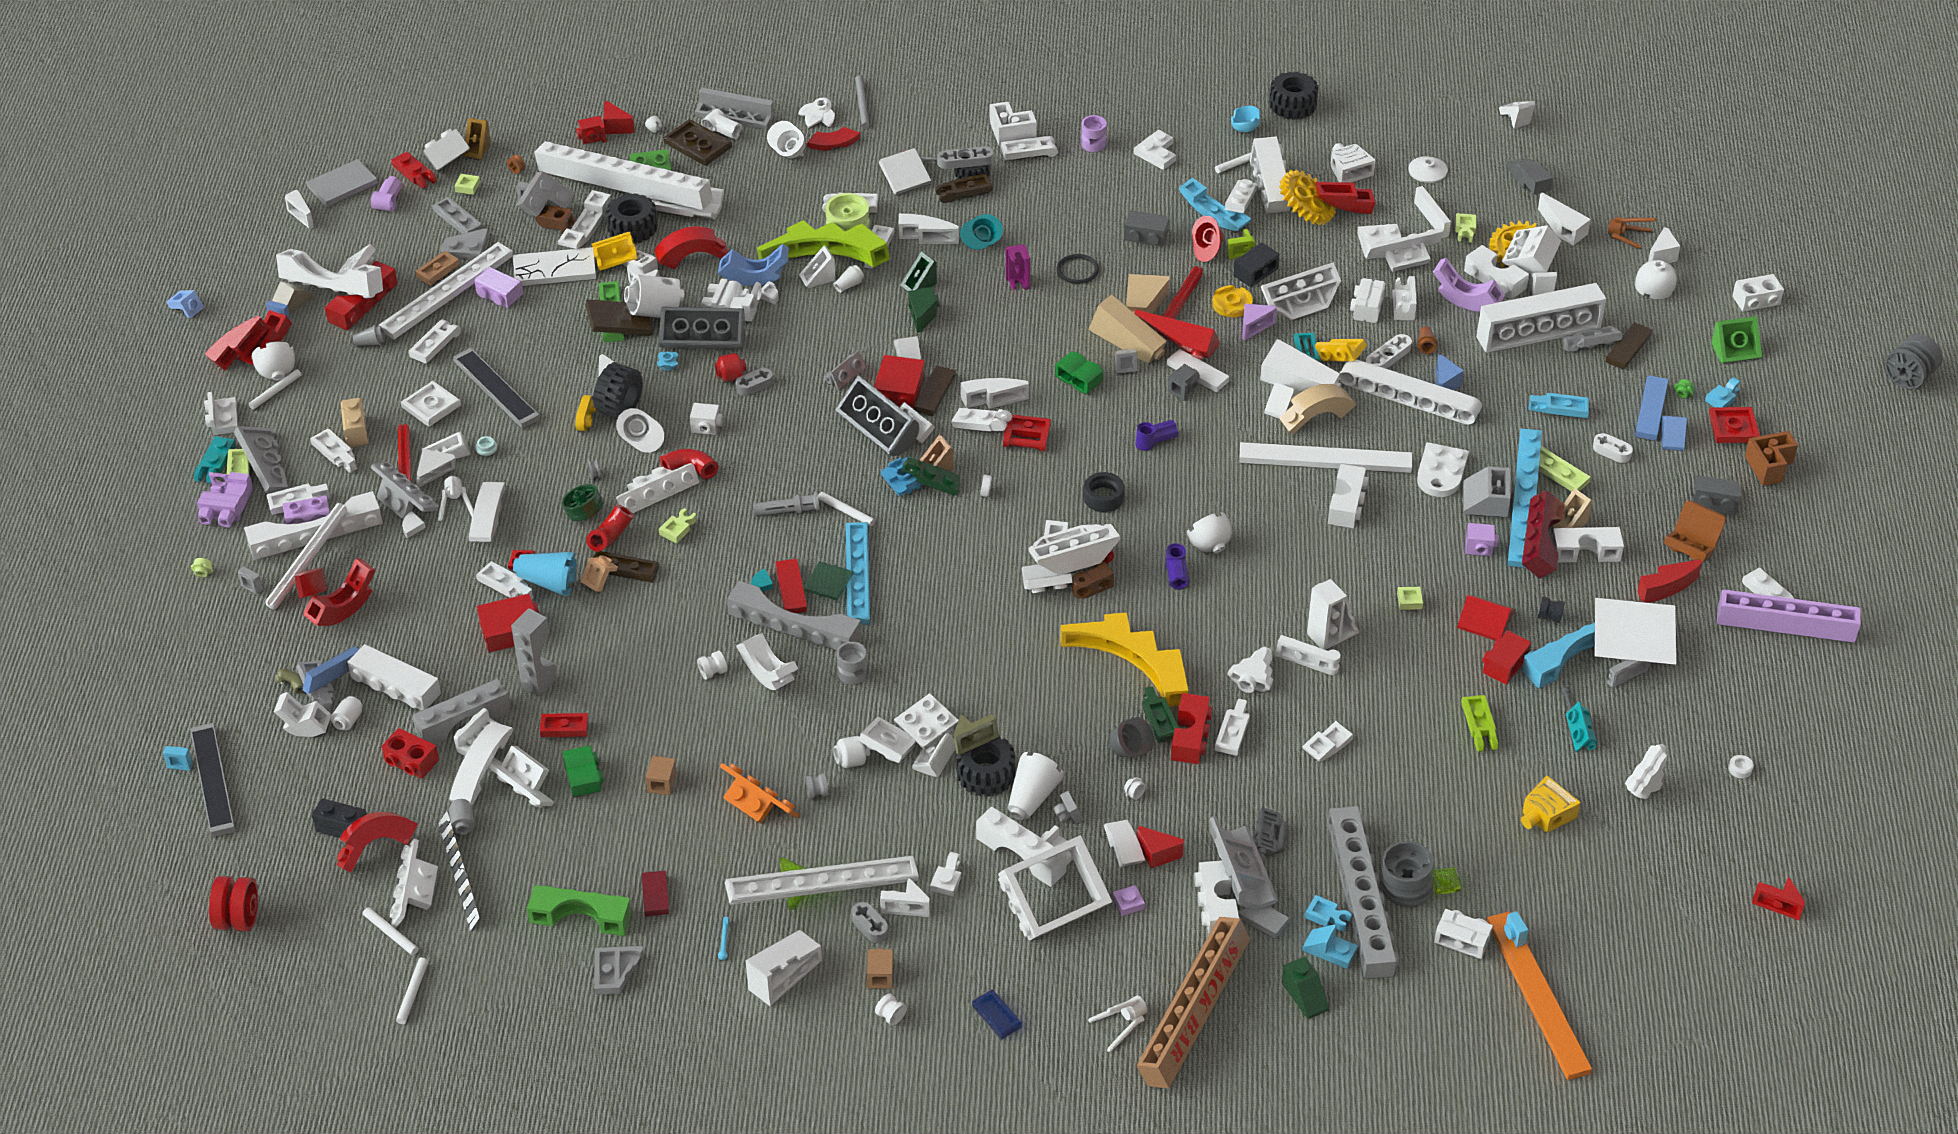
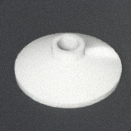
[1408,156,1448,183]

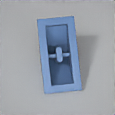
[1436,355,1464,390]
[1661,416,1687,451]

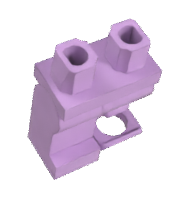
[197,472,253,527]

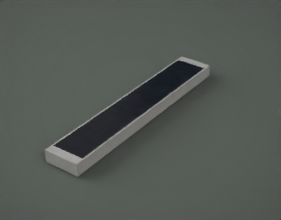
[453,348,540,429]
[190,723,236,837]

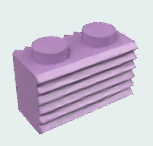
[474,267,523,308]

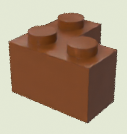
[1745,431,1798,486]

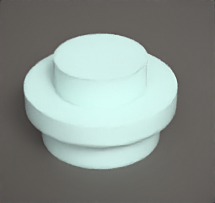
[476,436,497,456]

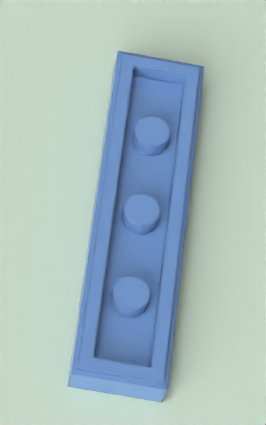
[1635,375,1668,441]

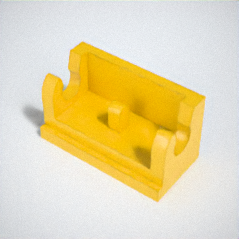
[592,232,638,271]

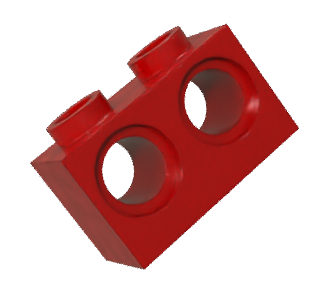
[381,728,439,779]

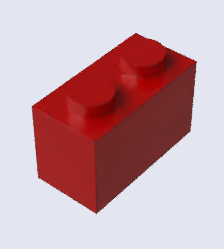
[1482,630,1532,685]

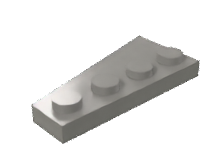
[234,426,288,493]

